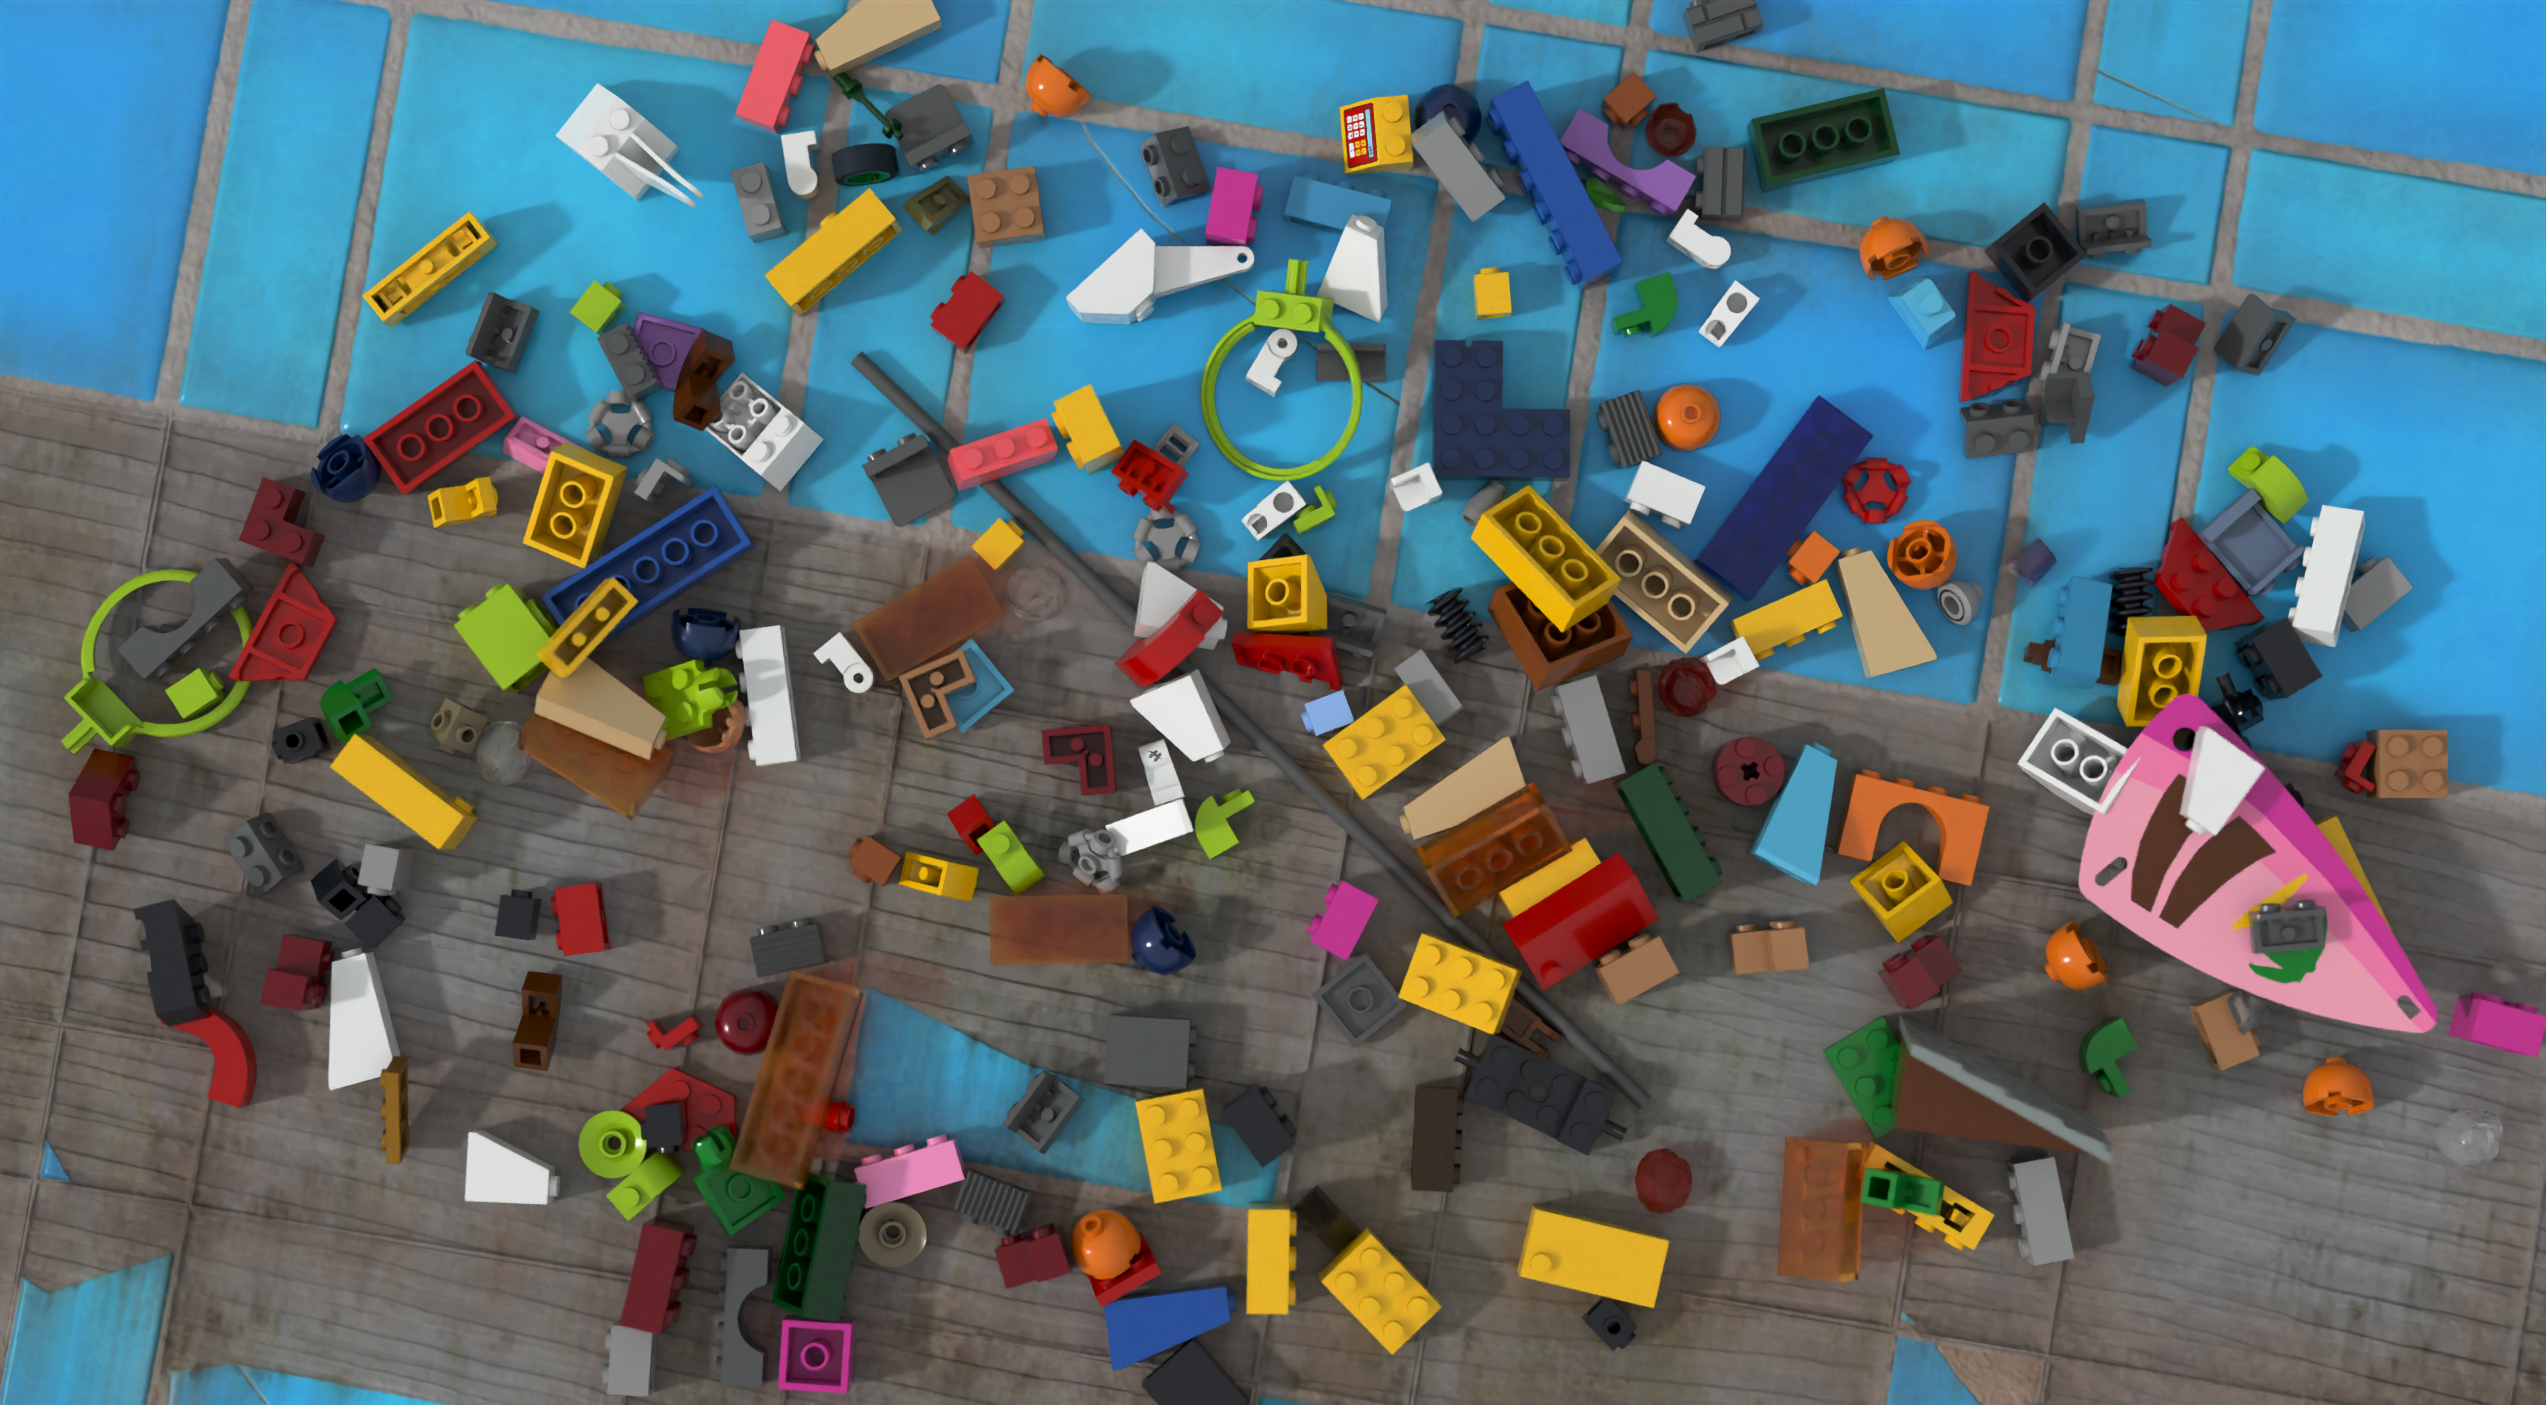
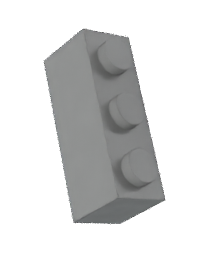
[1410,111,1506,222]
[1551,675,1626,785]
[2005,1154,2075,1266]

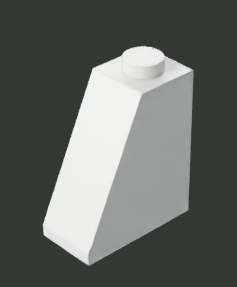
[1317,214,1388,323]
[1134,561,1227,650]
[1130,668,1231,763]
[2179,726,2265,836]
[1106,798,1195,857]
[465,1130,560,1205]

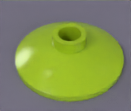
[579,1110,647,1179]

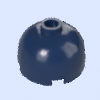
[1414,84,1482,144]
[311,434,382,503]
[671,608,741,666]
[1131,906,1197,975]

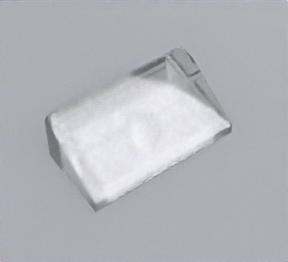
[2226,989,2282,1035]

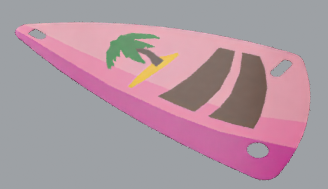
[2078,694,2438,1033]

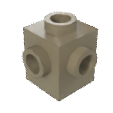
[428,697,489,755]

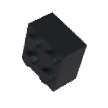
[1984,202,2087,302]
[2234,618,2323,700]
[1222,1083,1297,1168]

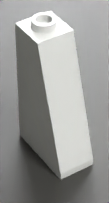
[328,948,401,1090]

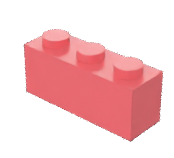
[735,19,816,134]
[947,418,1058,491]

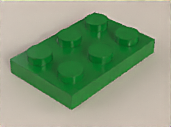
[1822,1016,1900,1140]

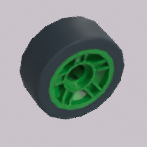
[832,143,899,186]

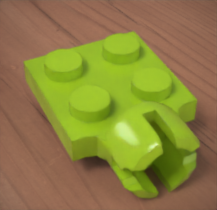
[643,659,738,742]

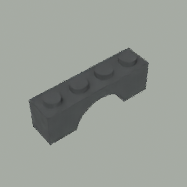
[117,558,254,680]
[715,1244,773,1388]

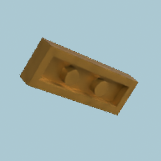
[380,1056,409,1164]

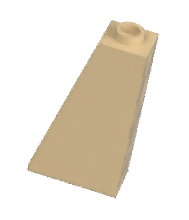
[813,0,942,78]
[1833,547,1937,679]
[535,657,668,760]
[1399,736,1531,840]

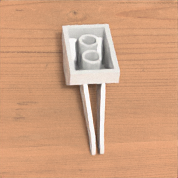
[555,83,703,208]
[1066,228,1254,324]
[2017,707,2141,816]

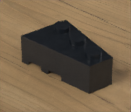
[134,899,211,1027]

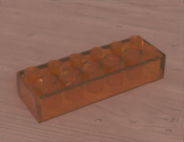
[729,969,863,1191]

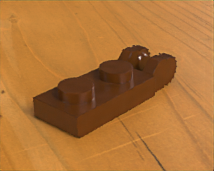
[1629,669,1656,765]
[1501,997,1563,1060]

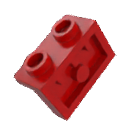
[1111,439,1189,514]
[1086,1230,1162,1307]

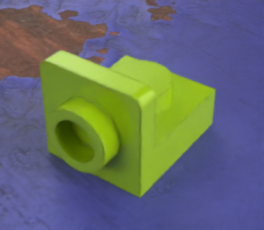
[1293,485,1338,536]

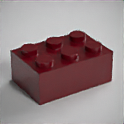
[620,1217,698,1335]

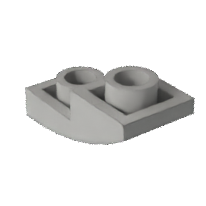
[1394,649,1464,727]

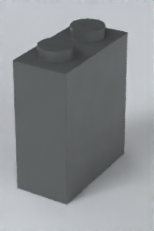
[1104,1014,1197,1089]

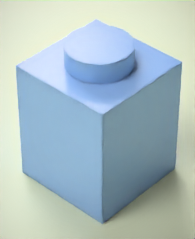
[1300,690,1354,737]

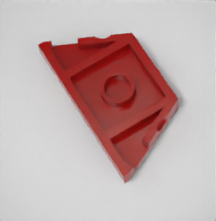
[1959,271,2036,403]
[2153,517,2265,633]
[228,562,339,682]
[620,1067,737,1154]

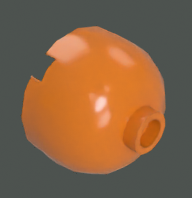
[1024,53,1093,118]
[1859,217,1930,281]
[1652,384,1721,452]
[1887,520,1958,590]
[2044,920,2110,990]
[2303,1058,2374,1116]
[1070,1208,1141,1280]

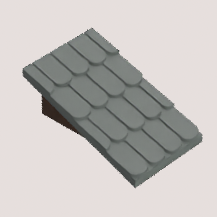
[1890,1014,2112,1165]

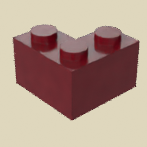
[2130,304,2206,387]
[239,477,325,567]
[1041,724,1117,796]
[68,748,140,851]
[260,934,335,1011]
[1878,934,1962,1010]
[995,1223,1074,1289]

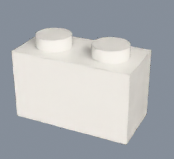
[1624,461,1705,529]

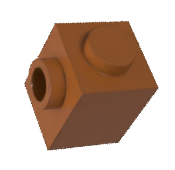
[1601,72,1656,130]
[848,835,904,886]

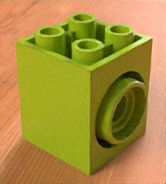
[453,583,559,693]

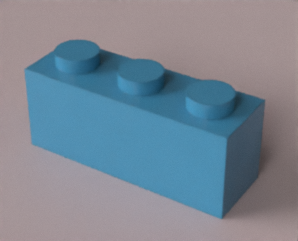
[1284,173,1392,235]
[2047,576,2113,689]

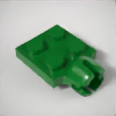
[692,1125,786,1236]

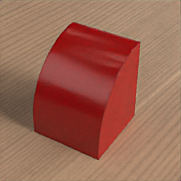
[947,794,997,856]

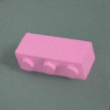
[854,1134,967,1208]

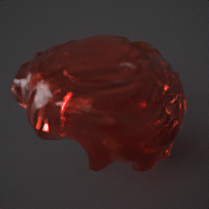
[1658,657,1717,718]
[1634,1148,1692,1214]

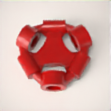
[1840,457,1911,525]

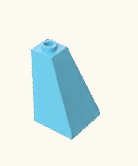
[1746,742,1837,885]

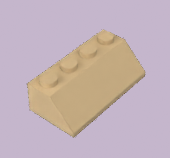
[1594,509,1734,654]

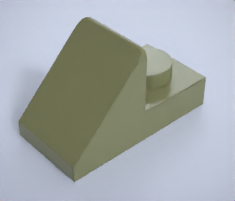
[903,175,970,235]

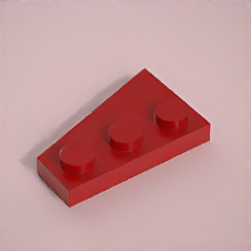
[1231,632,1343,691]

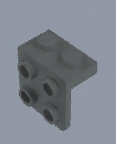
[885,84,974,174]
[862,433,955,527]

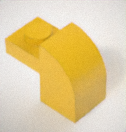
[427,477,498,528]

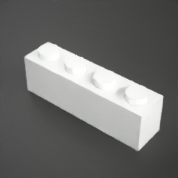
[2288,505,2365,647]
[735,625,801,766]

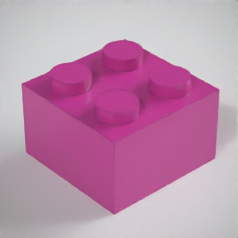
[1205,167,1264,247]
[1307,880,1379,961]
[2448,992,2546,1057]
[778,1315,856,1393]

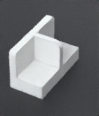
[1389,462,1443,511]
[1699,636,1759,685]

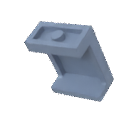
[2196,488,2305,596]

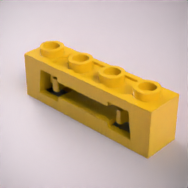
[362,211,499,328]
[1850,1142,1995,1251]

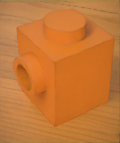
[1784,530,1840,586]

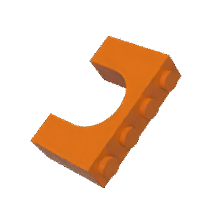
[1833,769,1990,886]

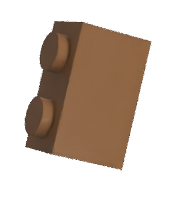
[2188,990,2260,1070]

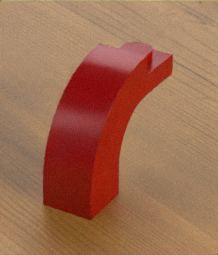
[1115,589,1224,687]
[160,1007,257,1108]

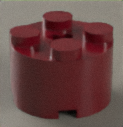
[1711,737,1785,805]

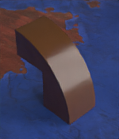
[673,330,735,432]
[513,971,562,1071]

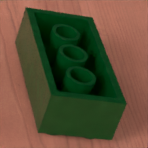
[1746,88,1900,192]
[1613,763,1723,903]
[772,1168,867,1321]

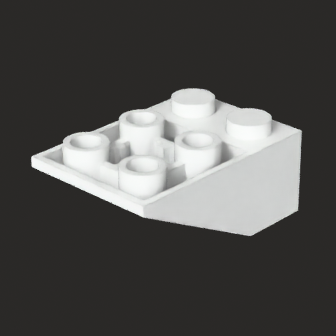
[705,373,824,491]

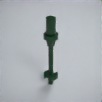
[830,72,903,140]

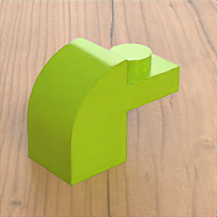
[2227,445,2309,524]
[1195,788,1255,859]
[977,820,1047,895]
[606,1151,687,1221]

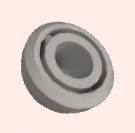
[1937,580,1983,626]

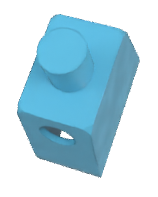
[1887,277,1957,350]

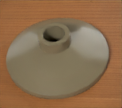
[858,1201,927,1268]

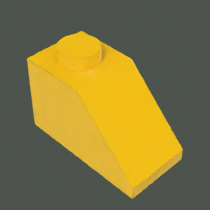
[899,851,979,902]

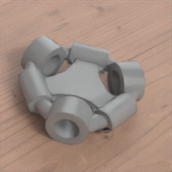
[585,390,656,458]
[1132,508,1202,572]
[1058,829,1122,895]

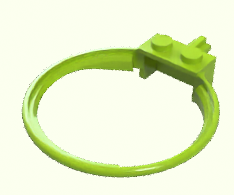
[1201,259,1363,481]
[61,569,253,755]

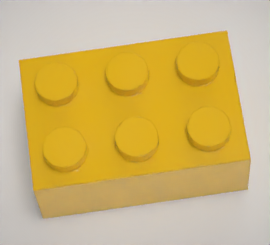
[1051,384,1124,474]
[523,442,628,569]
[2116,616,2207,727]
[1322,684,1446,800]
[1398,933,1523,1035]
[1135,1086,1223,1204]
[1247,1203,1297,1314]
[1318,1227,1441,1355]

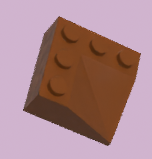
[1488,582,1633,691]

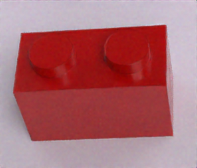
[930,271,1006,354]
[551,882,611,956]

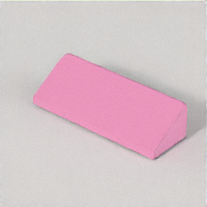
[503,416,588,474]

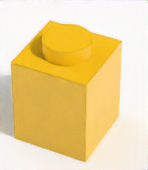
[1473,267,1512,320]
[971,518,1026,573]

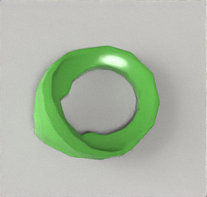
[1584,176,1628,212]

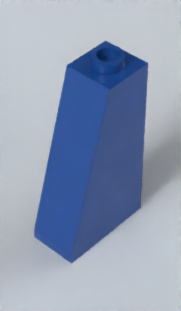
[1104,1283,1237,1371]

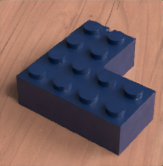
[1432,340,1570,482]

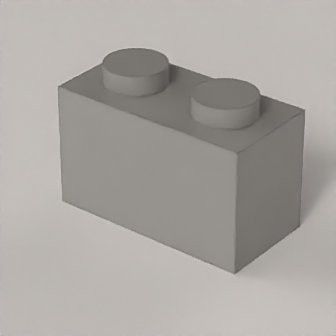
[731,162,787,243]
[2342,556,2413,632]
[358,844,416,896]
[602,1321,658,1397]

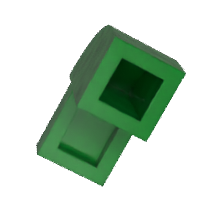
[1610,271,1678,338]
[320,668,393,744]
[2079,1016,2138,1098]
[1860,1168,1945,1216]

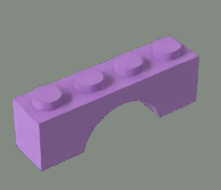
[1560,108,1696,217]

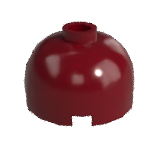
[715,987,785,1056]

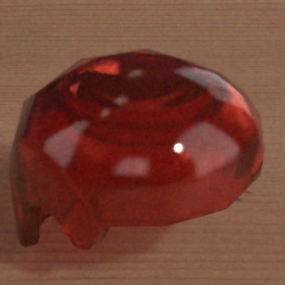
[1645,102,1697,158]

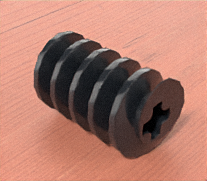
[2109,567,2153,637]
[1426,587,1489,664]

